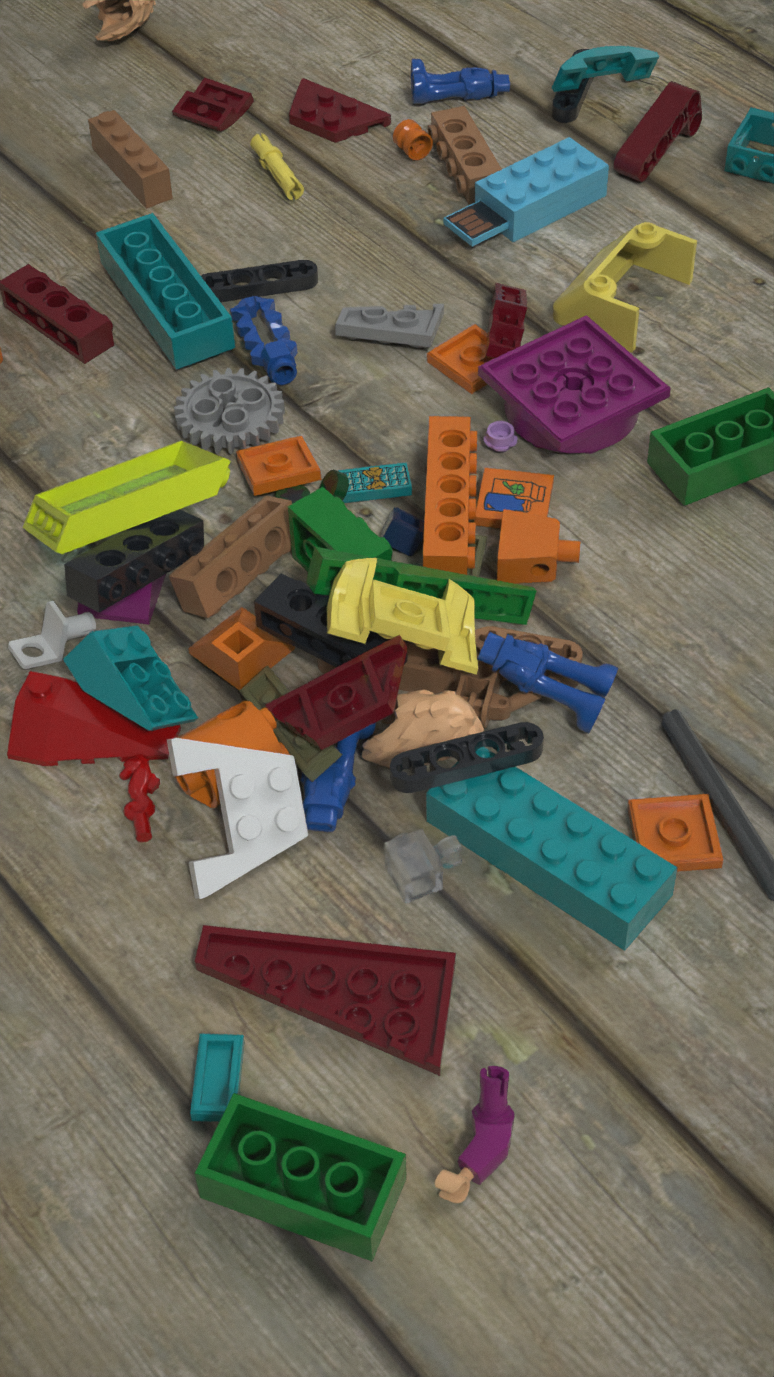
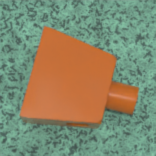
[497,509,581,584]

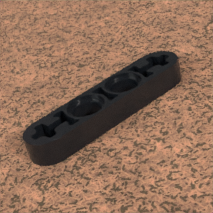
[552,49,594,123]
[201,260,318,302]
[390,722,544,793]

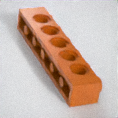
[423,416,477,575]

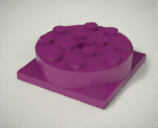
[478,315,671,454]

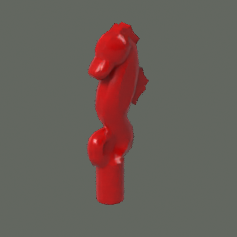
[120,754,160,842]

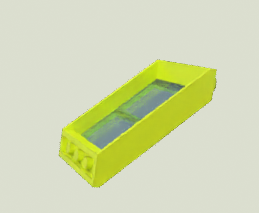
[22,440,231,554]

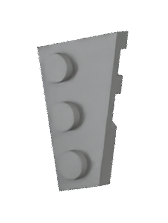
[335,304,444,348]

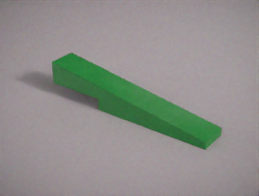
[306,547,537,625]

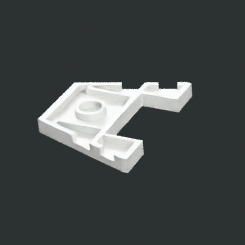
[167,738,308,899]

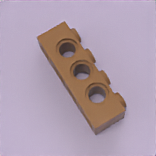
[427,106,502,205]
[169,496,292,618]

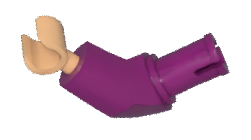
[435,1066,515,1203]

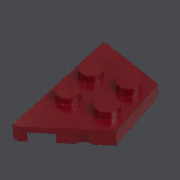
[289,78,391,143]
[265,635,407,750]

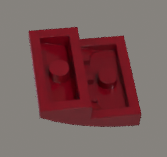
[172,77,254,132]

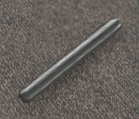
[661,709,774,901]

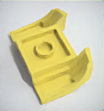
[327,558,478,675]

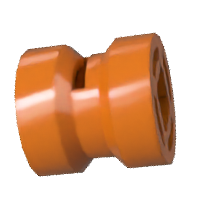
[393,119,433,160]

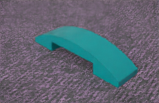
[552,46,660,92]

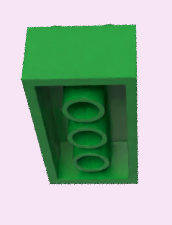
[647,387,774,506]
[194,1093,407,1261]

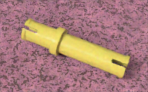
[250,133,304,200]

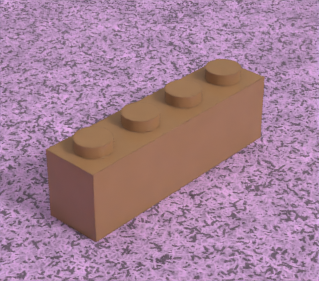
[88,110,173,209]

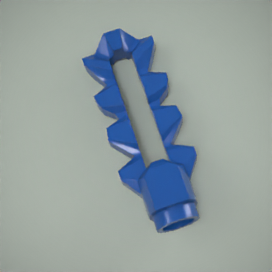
[230,296,298,385]

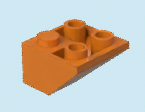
[188,607,295,691]

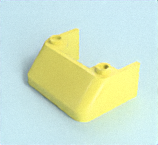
[553,222,697,353]

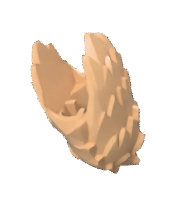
[82,0,156,42]
[362,690,484,769]

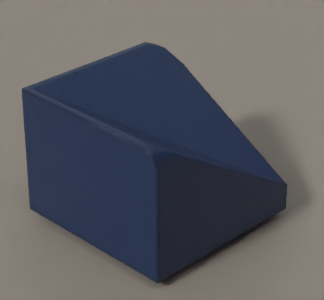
[381,507,424,556]

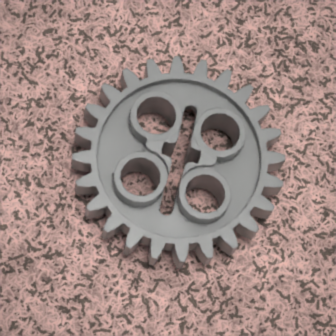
[174,368,285,454]

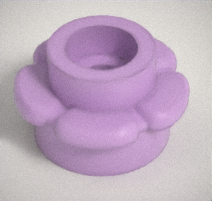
[484,421,518,452]

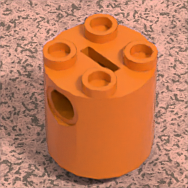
[175,701,290,808]

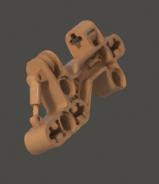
[317,626,582,729]

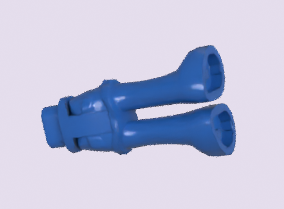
[411,59,510,104]
[477,632,618,734]
[301,722,376,832]

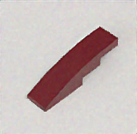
[486,283,527,358]

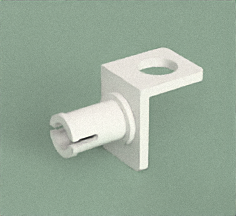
[8,601,96,669]

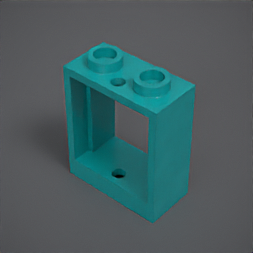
[724,107,774,183]

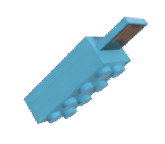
[443,137,609,247]

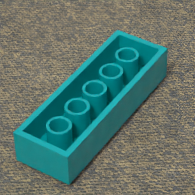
[95,213,236,370]
[426,747,678,951]

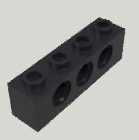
[64,509,204,612]
[254,573,408,667]

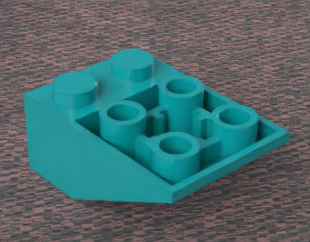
[63,625,198,731]

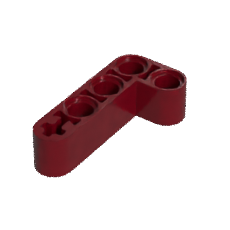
[613,81,702,182]

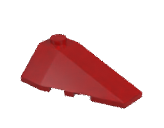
[7,671,181,766]

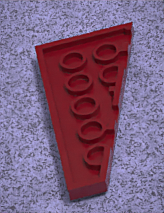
[195,925,456,1076]

